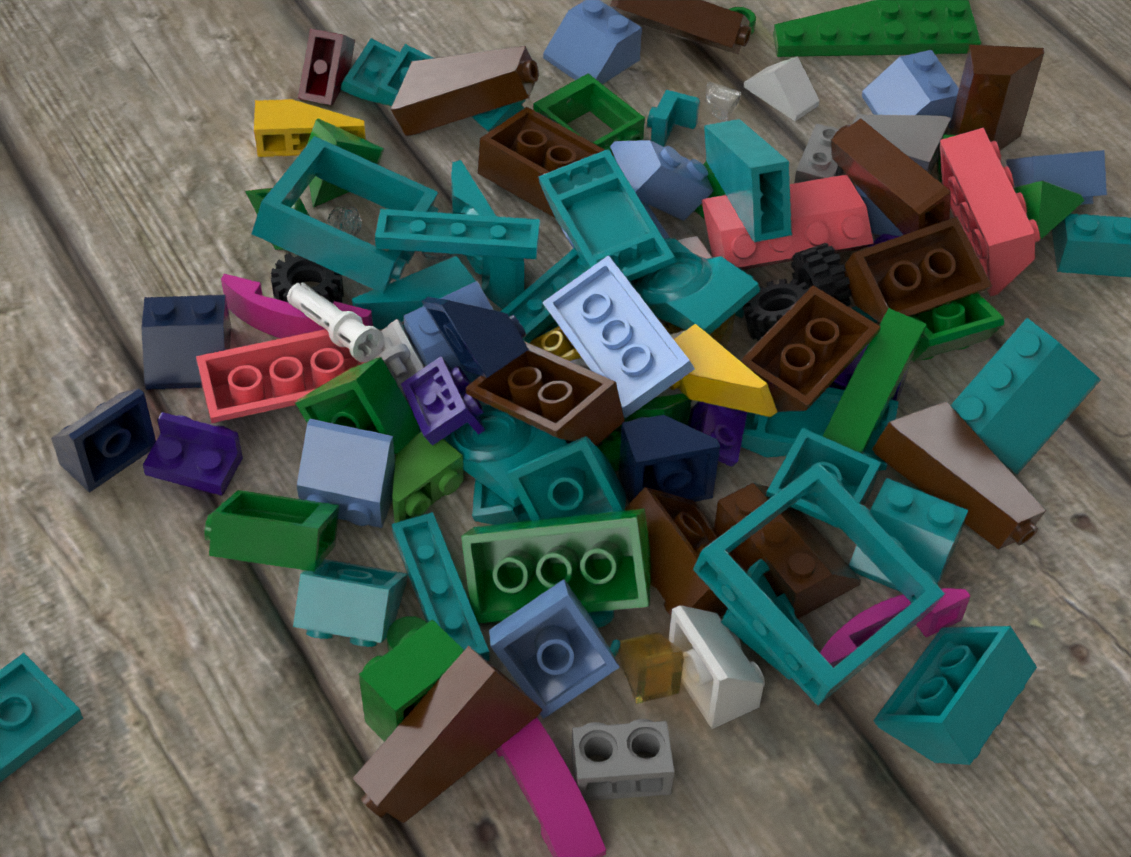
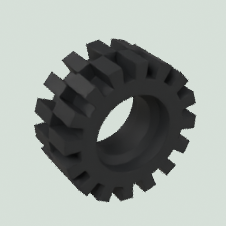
[791,243,851,306]
[271,253,344,304]
[743,279,811,342]

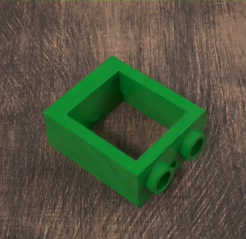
[533,73,645,160]
[204,490,339,572]

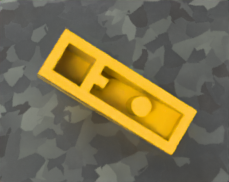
[254,99,366,157]
[669,324,777,417]

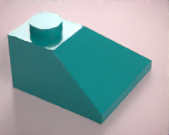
[507,436,626,521]

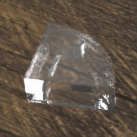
[705,81,741,122]

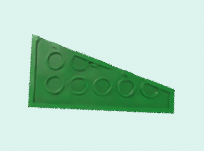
[773,0,981,57]

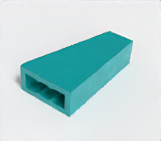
[704,119,792,242]

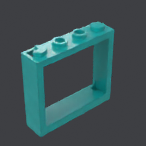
[251,136,439,293]
[693,462,945,706]

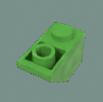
[392,431,464,523]

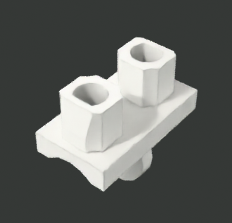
[368,319,425,399]

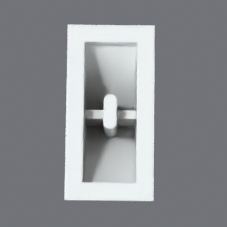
[744,56,819,121]

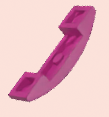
[221,274,373,338]
[820,588,970,668]
[495,717,606,857]

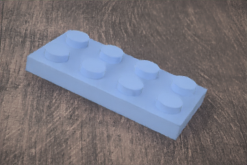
[542,255,695,418]

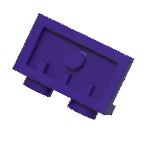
[400,356,486,446]
[688,401,747,467]
[142,412,243,496]

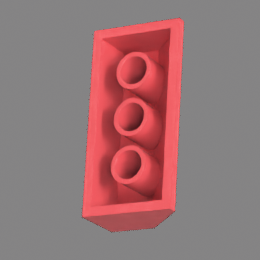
[940,128,1040,297]
[701,174,874,270]
[196,329,369,423]

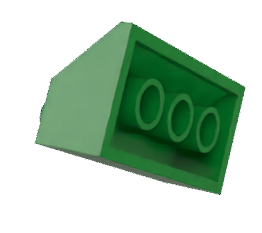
[461,509,651,623]

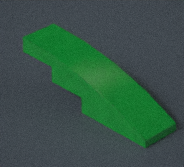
[823,308,927,454]

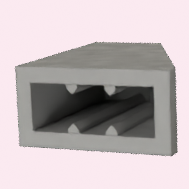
[852,114,951,174]

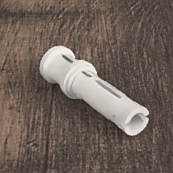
[287,282,384,362]

